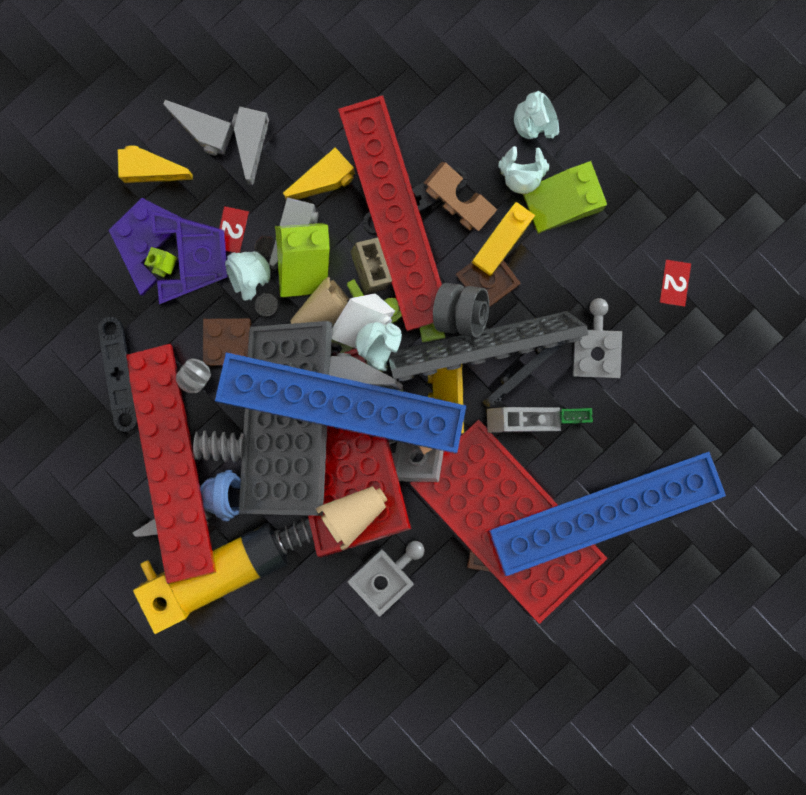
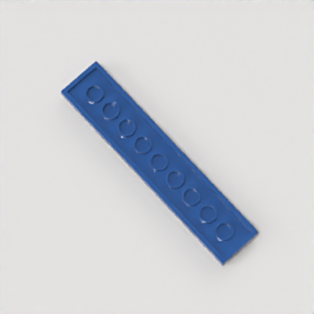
[215,352,466,454]
[489,452,726,576]

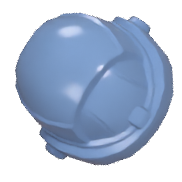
[200,470,241,521]

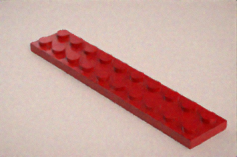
[338,95,442,332]
[127,344,216,584]

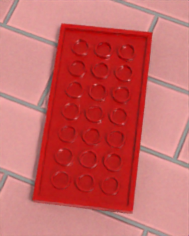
[308,349,411,557]
[410,420,608,624]

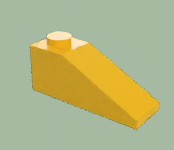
[118,146,193,183]
[283,147,355,200]
[471,202,535,276]

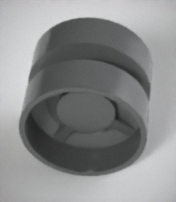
[433,283,489,337]

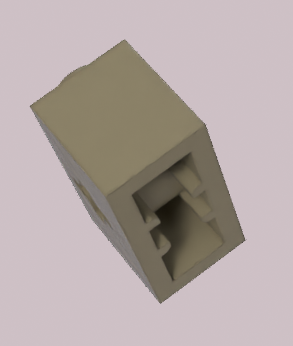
[350,238,392,295]

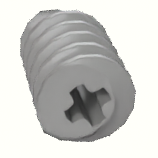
[193,430,244,463]

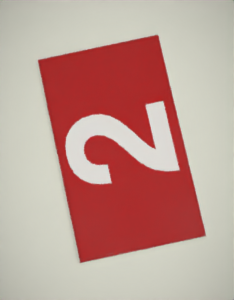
[220,206,249,253]
[660,260,691,306]

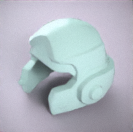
[514,91,559,139]
[498,146,549,194]
[225,251,271,300]
[355,322,402,371]

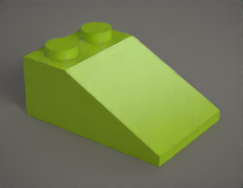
[523,161,607,234]
[275,223,329,297]

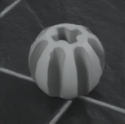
[176,359,211,393]

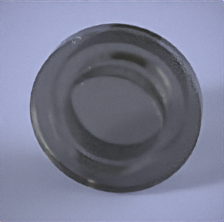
[254,236,275,258]
[255,293,278,317]

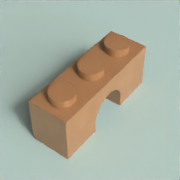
[423,162,497,231]

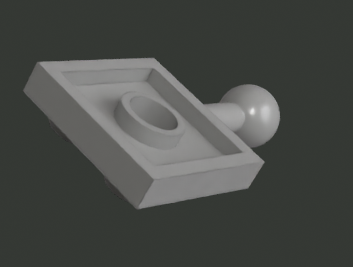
[573,298,622,378]
[392,441,444,482]
[347,541,425,617]

